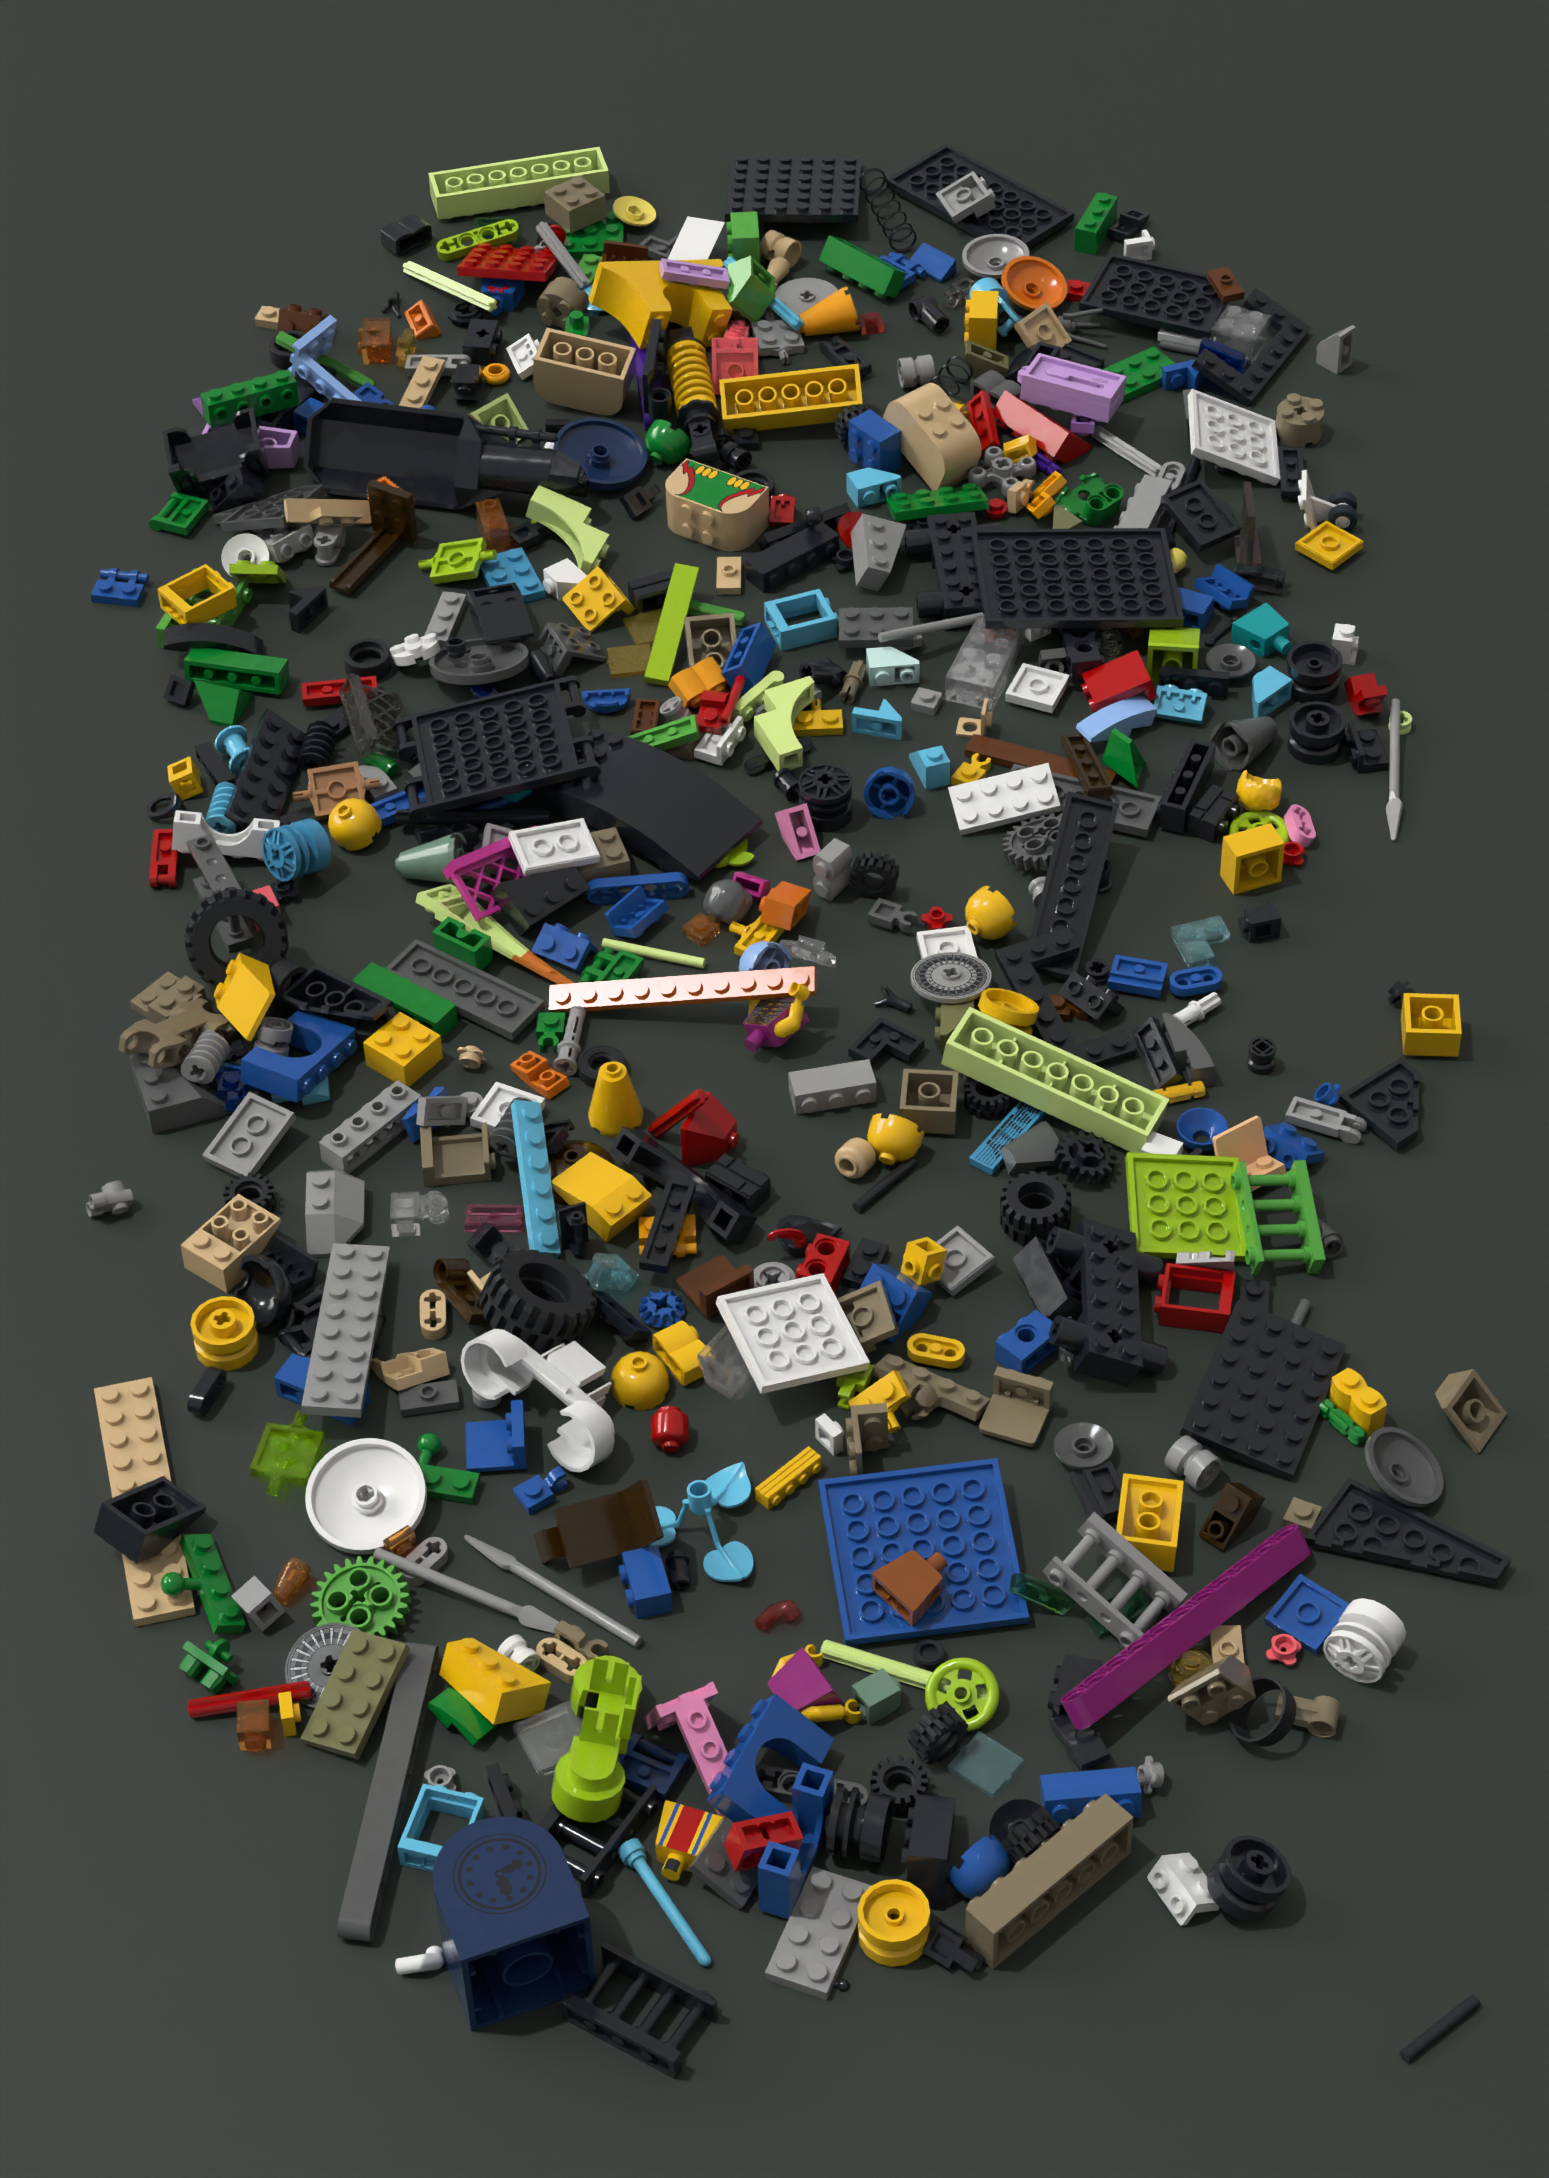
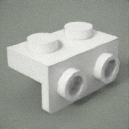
[694,716,746,766]
[1147,1853,1220,1926]

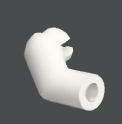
[395,1946,445,1975]

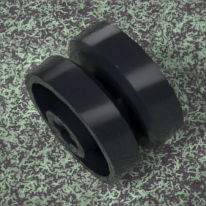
[1286,641,1343,703]
[1287,701,1346,765]
[1207,1835,1292,1922]

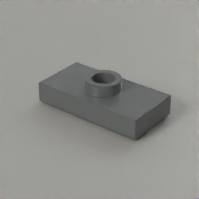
[398,1379,460,1416]

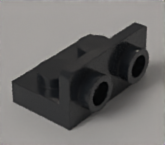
[1344,721,1389,773]

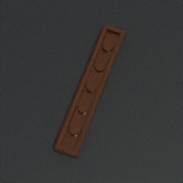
[965,734,1117,786]

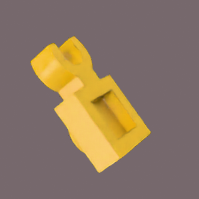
[951,753,991,786]

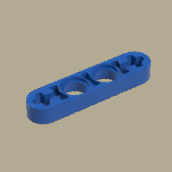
[587,872,689,905]

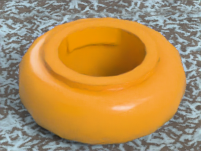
[482,363,510,385]

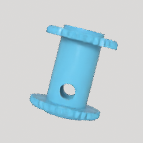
[215,725,249,776]

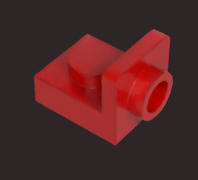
[769,494,796,527]

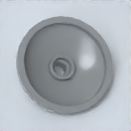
[962,234,1029,280]

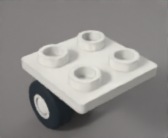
[1298,470,1357,532]

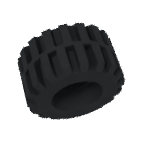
[1000,1171,1072,1245]

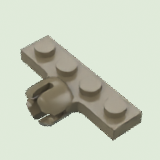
[872,1353,990,1421]

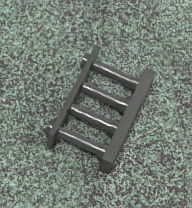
[186,834,254,953]

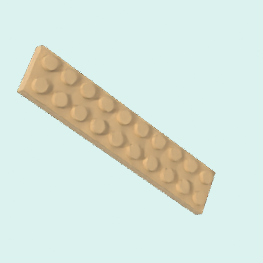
[94,1377,196,1627]

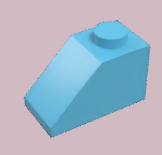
[1251,666,1292,718]
[909,745,950,790]

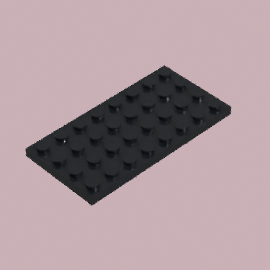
[886,144,1075,249]

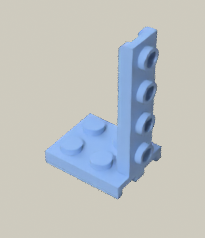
[288,315,361,401]

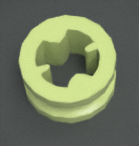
[1388,711,1412,735]

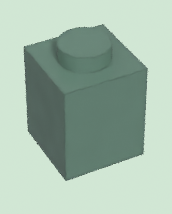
[852,1668,902,1725]

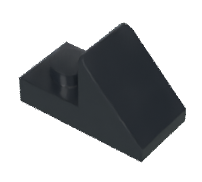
[288,586,328,633]
[466,1221,520,1265]

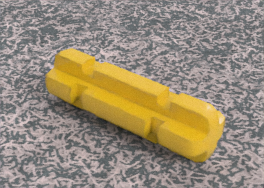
[1153,1081,1205,1104]

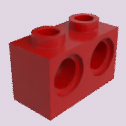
[795,1233,850,1292]
[724,1811,804,1872]

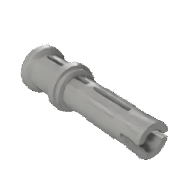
[553,1006,587,1077]

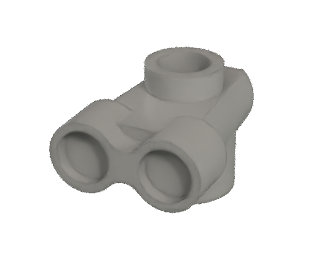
[86,1181,134,1217]

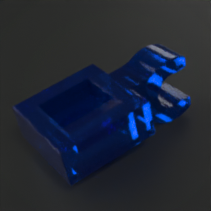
[215,1071,245,1112]

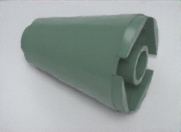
[395,833,470,885]

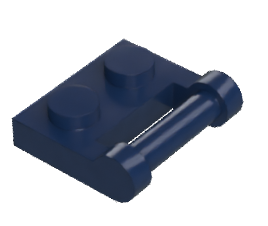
[618,1732,692,1802]

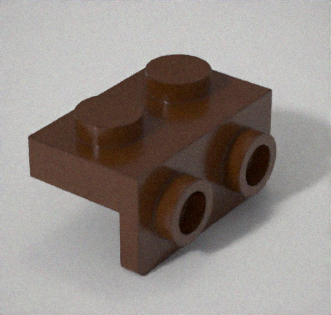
[601,240,648,262]
[277,304,329,334]

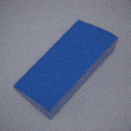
[909,243,956,283]

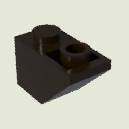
[1199,1482,1265,1551]

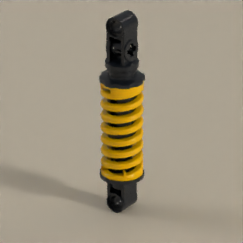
[665,326,721,464]

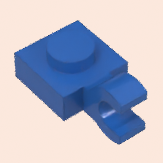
[513,1466,568,1515]

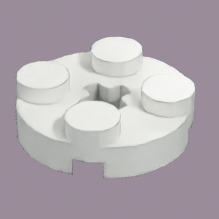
[389,633,441,666]

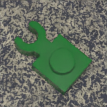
[536,1012,566,1053]

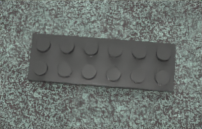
[1010,764,1162,838]
[386,939,545,1041]

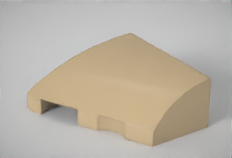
[370,1348,450,1391]

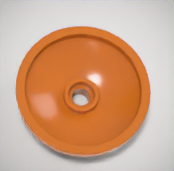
[1001,256,1067,312]

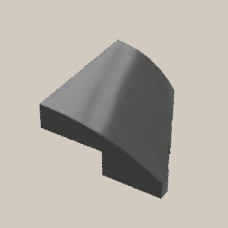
[1001,1121,1060,1174]

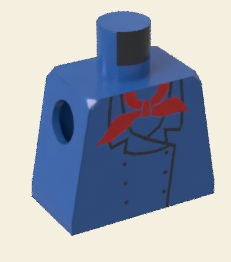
[481,277,526,315]

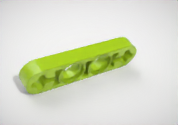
[436,219,519,261]

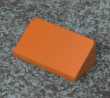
[404,299,442,340]

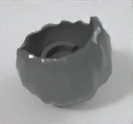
[703,879,753,925]

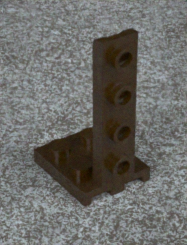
[329,479,418,595]

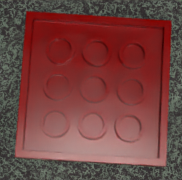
[457,243,560,282]

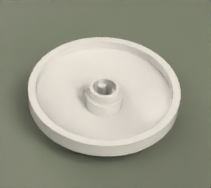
[305,1438,427,1555]

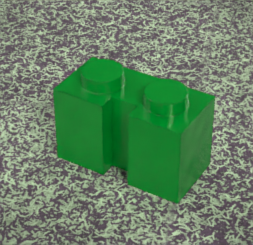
[432,916,493,970]

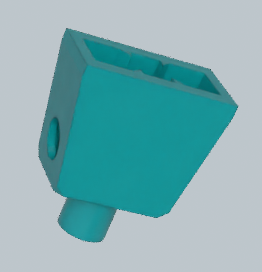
[1231,603,1293,657]

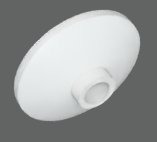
[221,533,269,578]

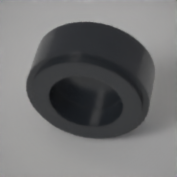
[913,1639,944,1671]

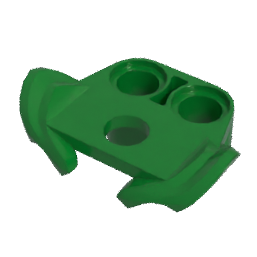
[1053,472,1124,526]

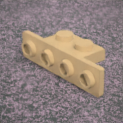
[284,498,371,526]

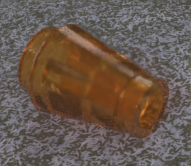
[272,1557,312,1605]

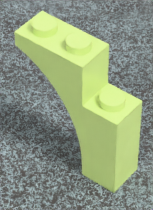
[526,485,610,575]
[754,676,814,771]

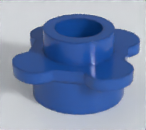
[1314,1083,1341,1107]

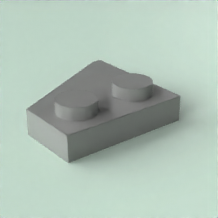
[1176,1251,1235,1271]

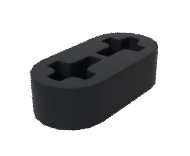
[187,1366,227,1416]

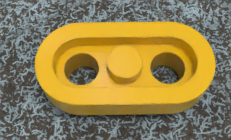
[907,1333,965,1369]

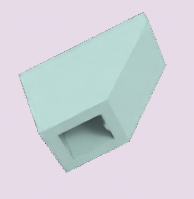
[866,646,920,687]

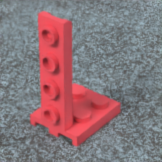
[712,320,759,395]

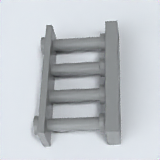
[1042,1512,1188,1648]

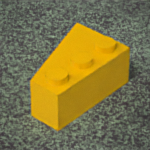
[439,1638,551,1725]

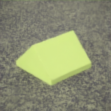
[470,393,529,441]

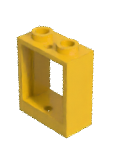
[157,564,237,624]

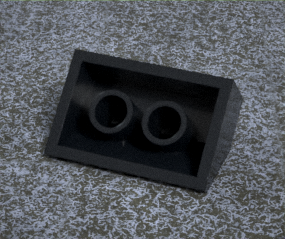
[1012,1236,1082,1322]

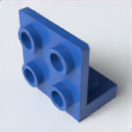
[465,1400,527,1472]

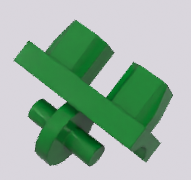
[178,1638,239,1694]

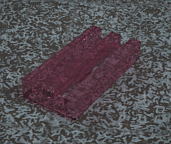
[464,1204,523,1232]

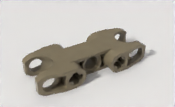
[118,998,238,1069]

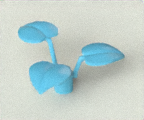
[647,1462,754,1582]

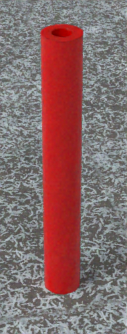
[719,675,746,726]

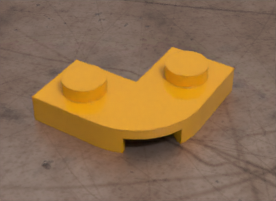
[1026,471,1067,519]

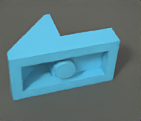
[852,699,902,740]

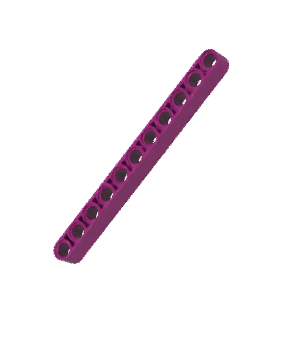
[1061,1524,1311,1730]

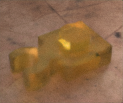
[395,328,416,367]

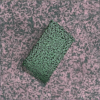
[1009,1573,1076,1615]

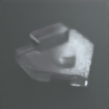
[779,935,836,967]

